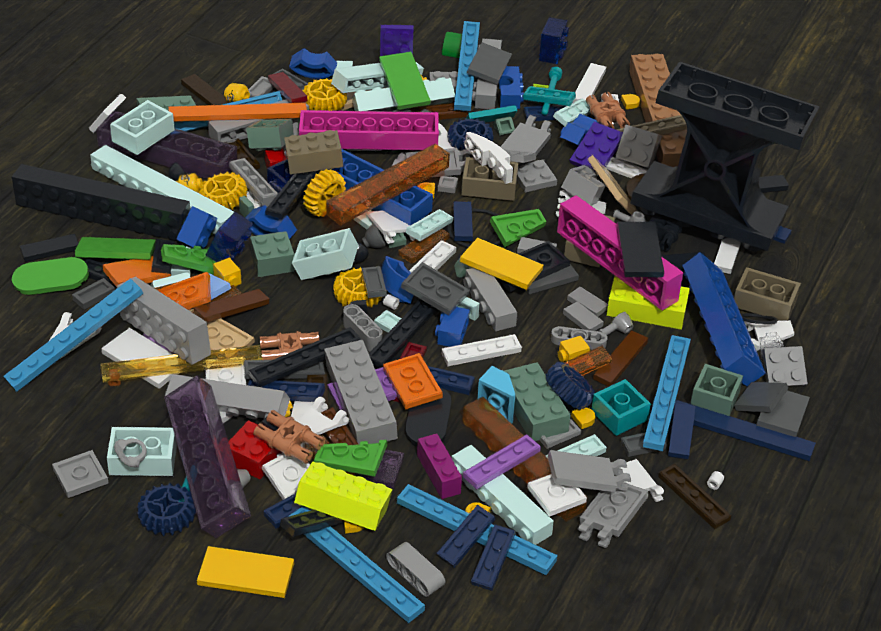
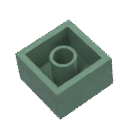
[246,119,294,151]
[250,231,295,277]
[691,364,743,416]

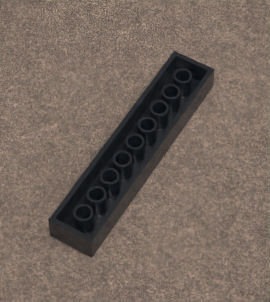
[12,164,190,242]

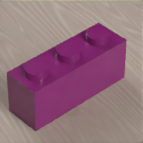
[417,433,462,499]

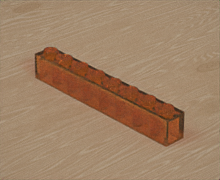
[326,143,450,226]
[462,397,587,522]

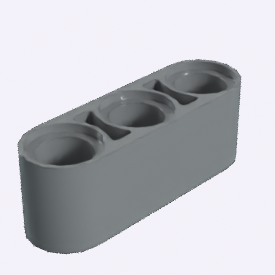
[343,304,382,352]
[386,542,445,597]

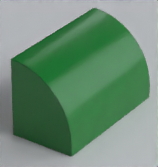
[442,32,462,58]

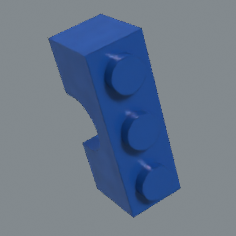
[499,66,524,109]

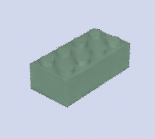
[504,362,570,441]

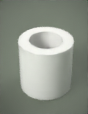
[383,294,399,310]
[707,471,724,490]

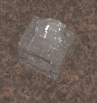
[759,332,784,361]

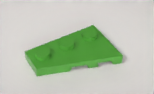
[490,209,547,247]
[161,244,217,274]
[314,440,387,476]

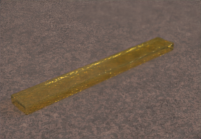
[100,345,262,382]

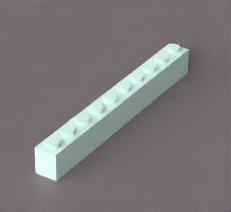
[90,145,237,238]

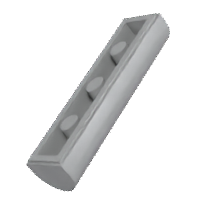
[229,158,278,207]

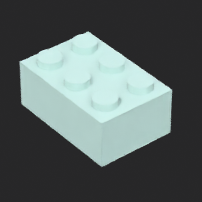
[110,100,174,155]
[292,228,359,280]
[107,427,177,476]

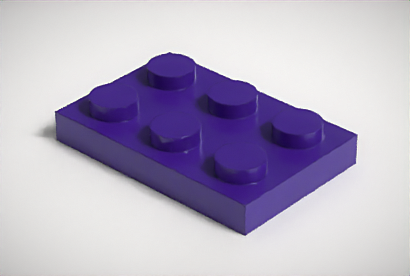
[380,25,414,56]
[570,121,623,172]

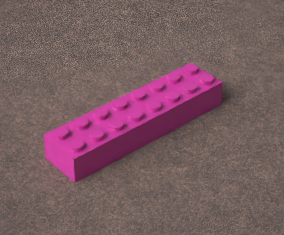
[299,110,439,151]
[557,195,683,311]

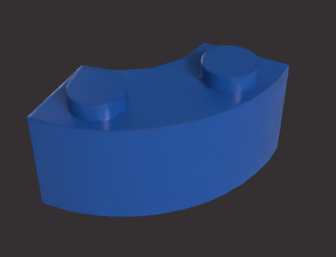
[289,48,337,79]
[560,114,599,146]
[242,205,297,239]
[381,256,414,303]

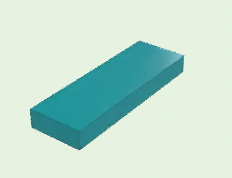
[523,86,576,106]
[466,105,517,123]

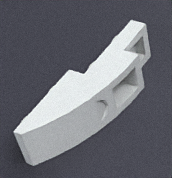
[464,132,513,184]

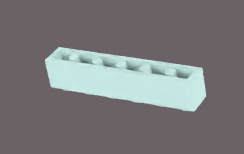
[331,62,424,93]
[352,77,455,112]
[452,445,554,545]

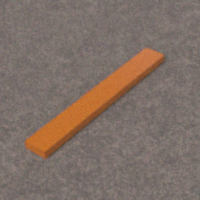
[168,103,307,122]

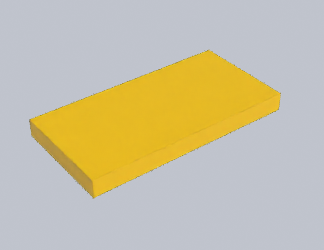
[460,238,544,290]
[197,546,294,598]

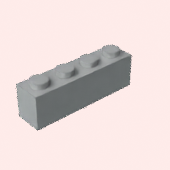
[463,268,517,331]

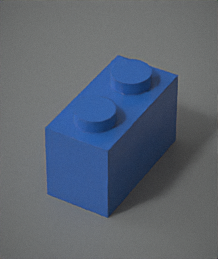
[177,206,218,249]
[435,307,470,347]

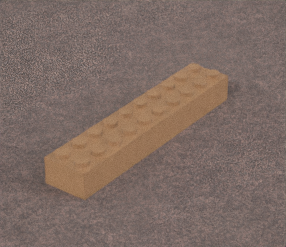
[629,54,687,167]

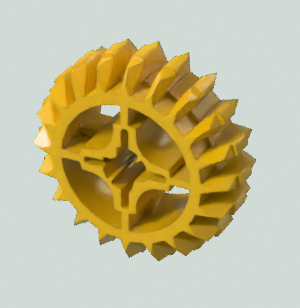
[303,78,347,111]
[303,169,346,217]
[199,171,248,210]
[333,267,382,308]

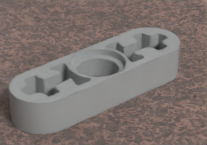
[551,326,607,350]

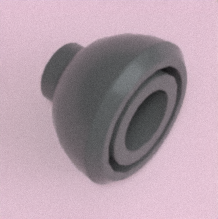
[362,224,386,248]

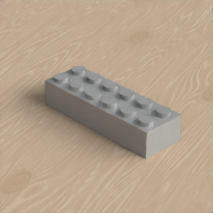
[117,276,211,365]
[324,340,398,444]

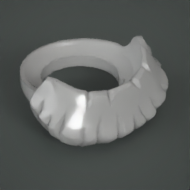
[114,438,147,467]

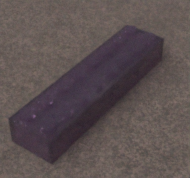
[96,111,238,179]
[164,376,251,538]

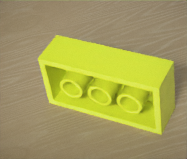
[607,276,690,330]
[294,461,392,531]

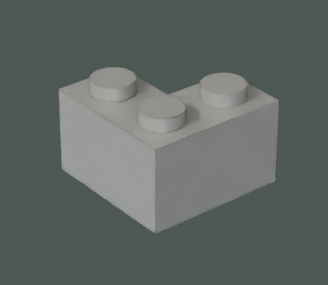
[561,165,606,205]

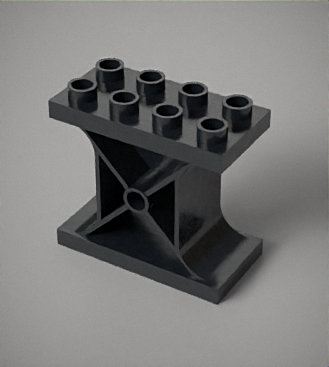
[630,61,820,251]

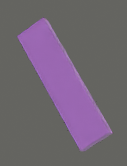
[463,434,541,490]

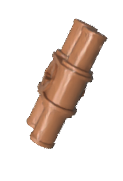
[586,92,630,129]
[259,331,319,360]
[254,410,325,464]

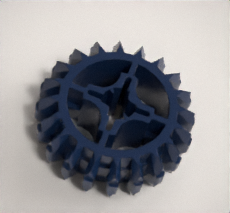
[447,118,494,151]
[546,362,595,410]
[138,482,196,536]

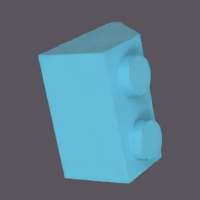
[477,366,515,425]

